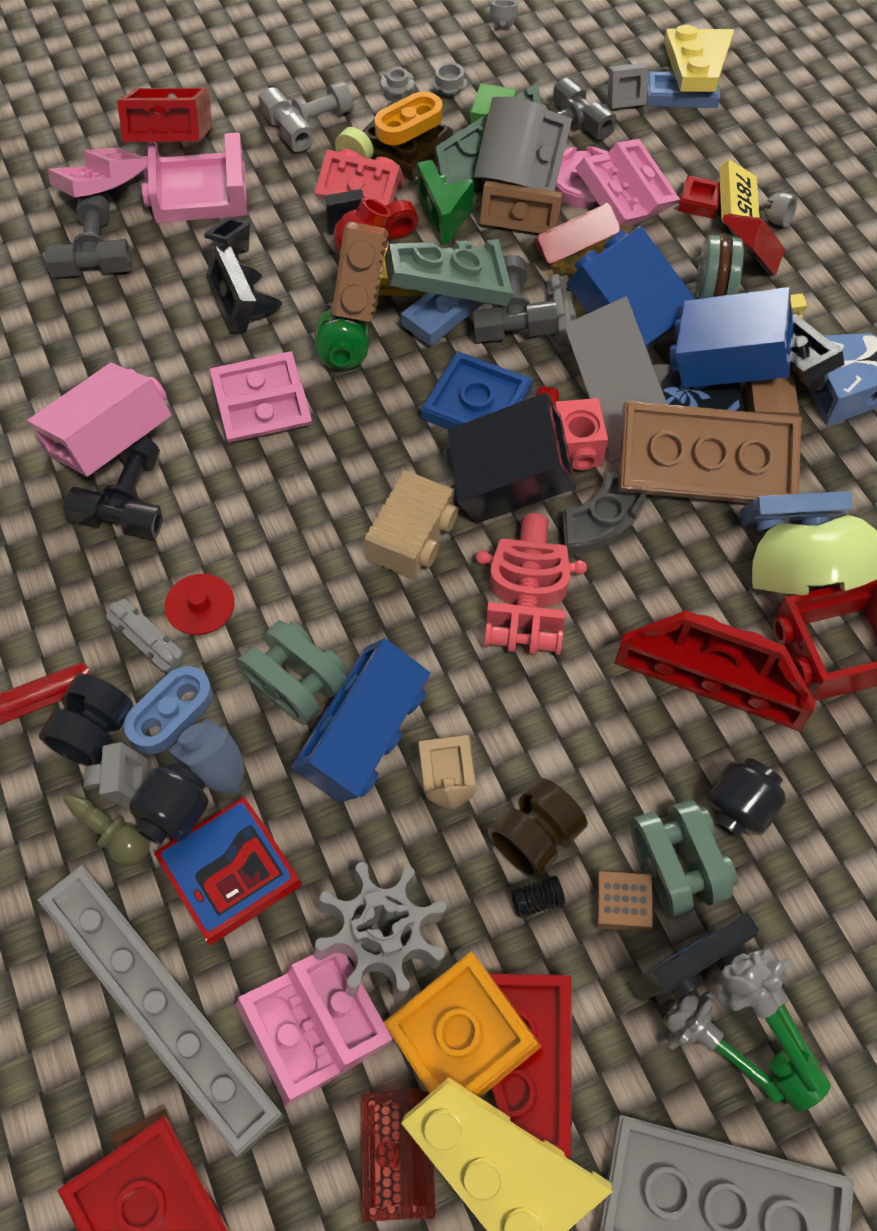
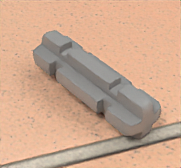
[547,274,577,345]
[106,599,184,673]

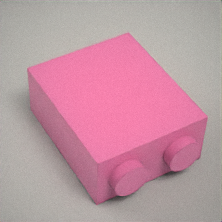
[27,363,172,477]

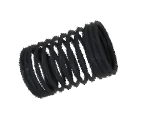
[510,875,565,919]

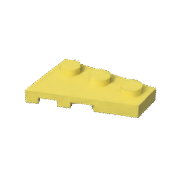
[401,1077,613,1231]

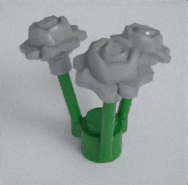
[663,949,831,1112]

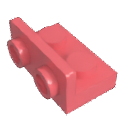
[314,149,405,206]

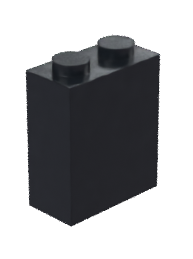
[446,392,576,524]

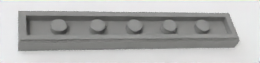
[37,865,284,1159]

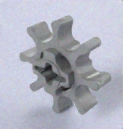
[314,862,446,1000]

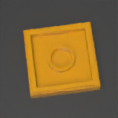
[383,951,542,1097]

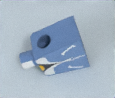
[807,333,877,426]

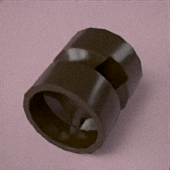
[488,778,588,879]

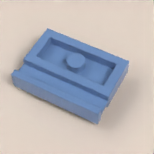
[740,491,853,533]

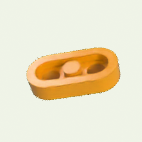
[375,92,443,146]

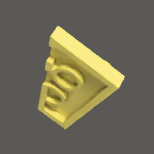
[664,25,734,92]

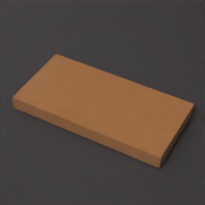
[618,401,802,503]

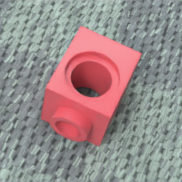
[555,398,608,470]

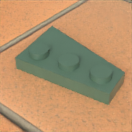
[433,82,542,184]
[384,239,513,306]

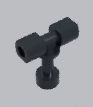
[63,436,163,540]

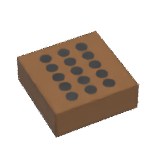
[596,871,653,932]

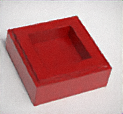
[678,176,721,219]

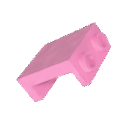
[142,133,248,223]

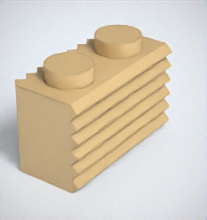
[364,470,458,580]

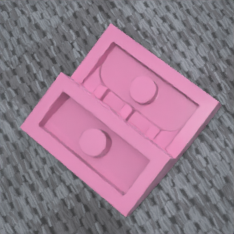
[575,139,680,229]
[48,148,147,197]
[209,351,312,443]
[235,953,393,1107]

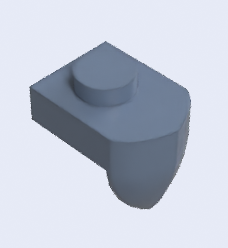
[167,718,244,793]

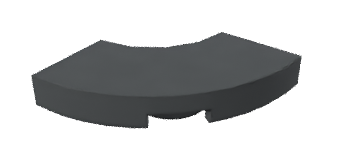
[561,472,647,555]

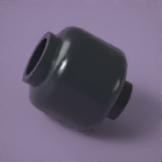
[707,758,786,838]
[129,764,209,845]

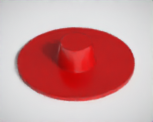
[164,574,235,635]

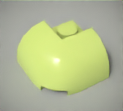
[752,515,877,595]

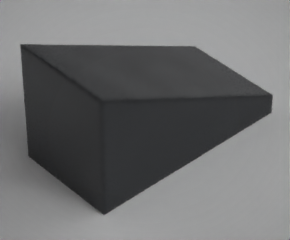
[204,217,250,251]

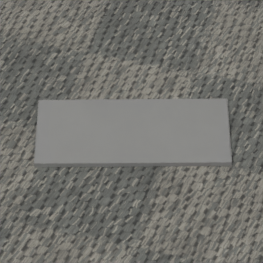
[564,296,667,462]

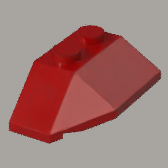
[614,611,816,732]

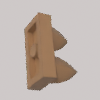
[480,181,563,234]

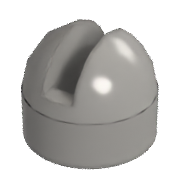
[490,0,518,28]
[764,193,797,227]

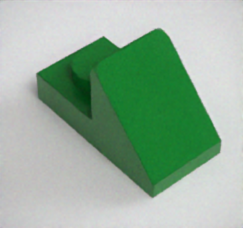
[417,160,474,245]

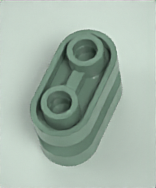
[236,621,347,725]
[630,799,738,919]

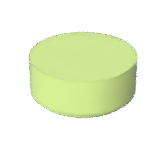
[335,127,374,159]

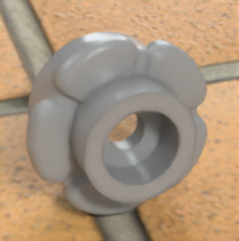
[432,62,467,97]
[380,67,415,102]

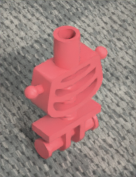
[475,513,587,655]

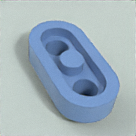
[124,666,213,754]

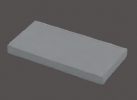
[598,1115,854,1231]

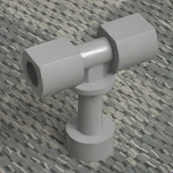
[258,81,353,152]

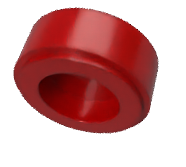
[386,200,419,239]

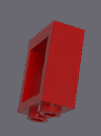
[117,88,212,142]
[773,580,877,701]

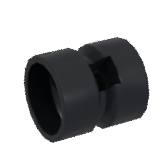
[39,673,133,767]

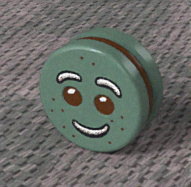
[695,235,744,299]

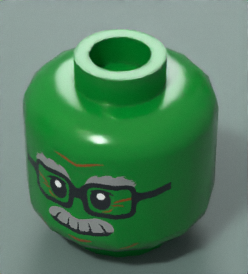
[314,308,369,370]

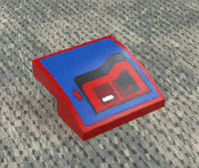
[154,797,303,947]

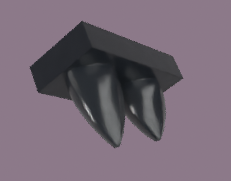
[206,245,282,332]
[790,314,845,393]

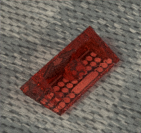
[361,1088,436,1222]

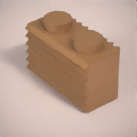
[332,222,389,322]

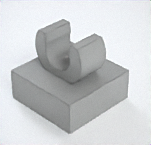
[608,63,648,109]
[83,742,148,811]

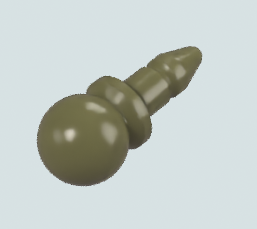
[63,793,150,866]

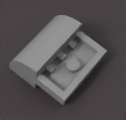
[474,97,572,191]

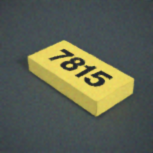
[719,159,760,224]

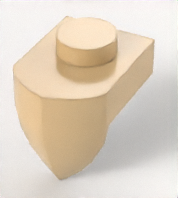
[418,735,477,810]

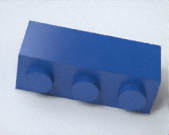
[291,638,431,802]

